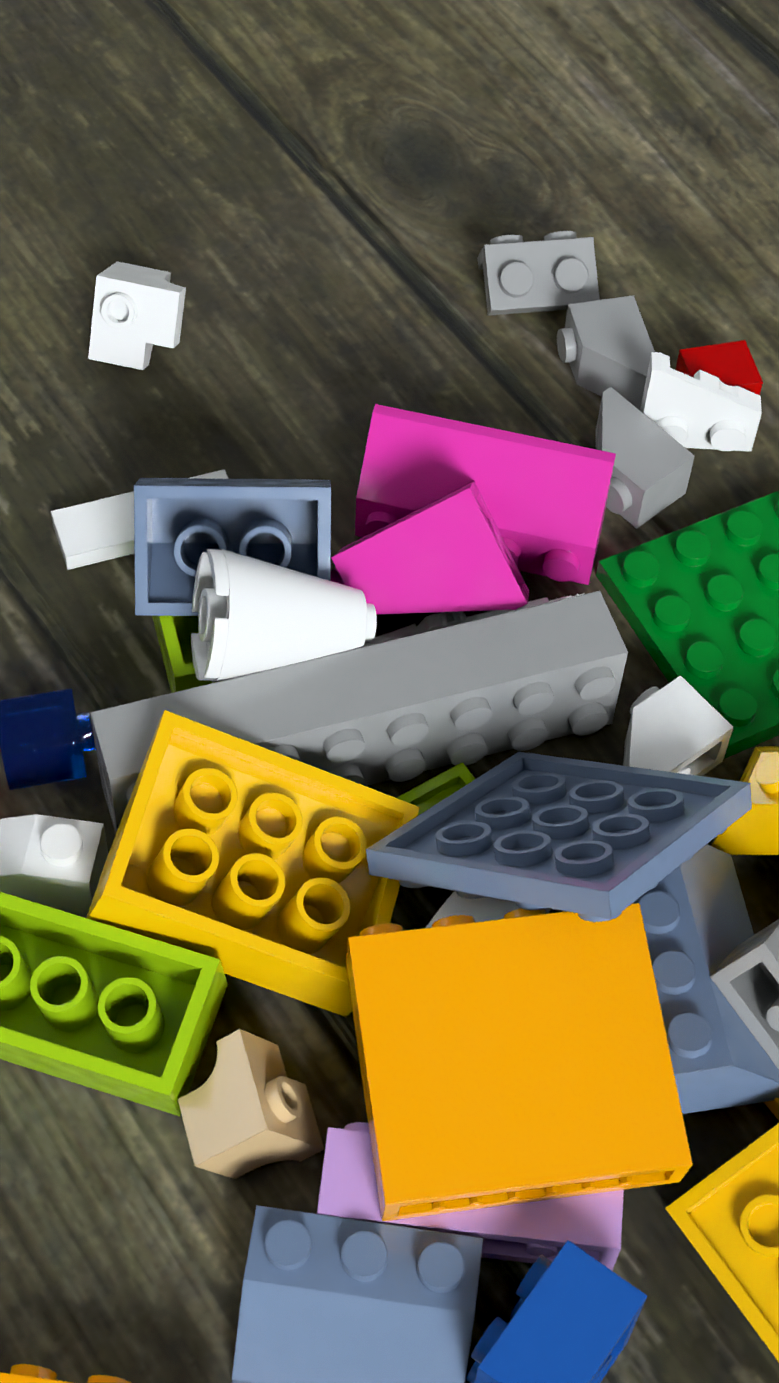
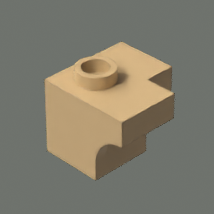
[178,1029,324,1179]

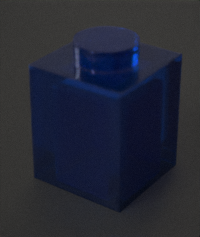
[0,688,96,790]

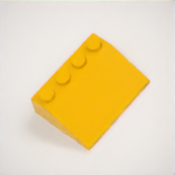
[86,710,420,1017]

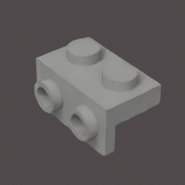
[477,231,600,316]

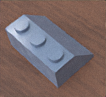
[134,478,331,616]
[232,1205,483,1383]

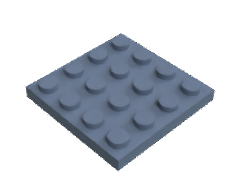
[366,752,752,922]

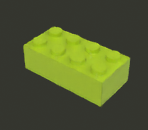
[0,892,228,1117]

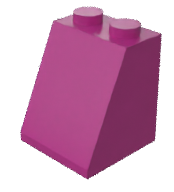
[330,481,529,614]

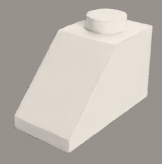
[623,675,733,776]

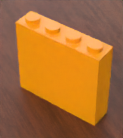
[346,903,693,1222]

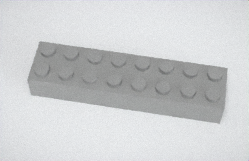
[91,591,628,834]

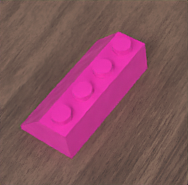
[355,404,616,585]

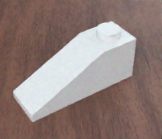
[0,814,108,918]

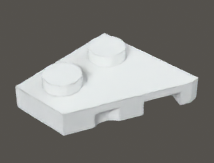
[640,352,762,451]

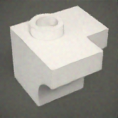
[88,262,186,370]

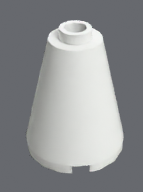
[191,549,377,682]

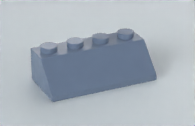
[632,844,779,1114]

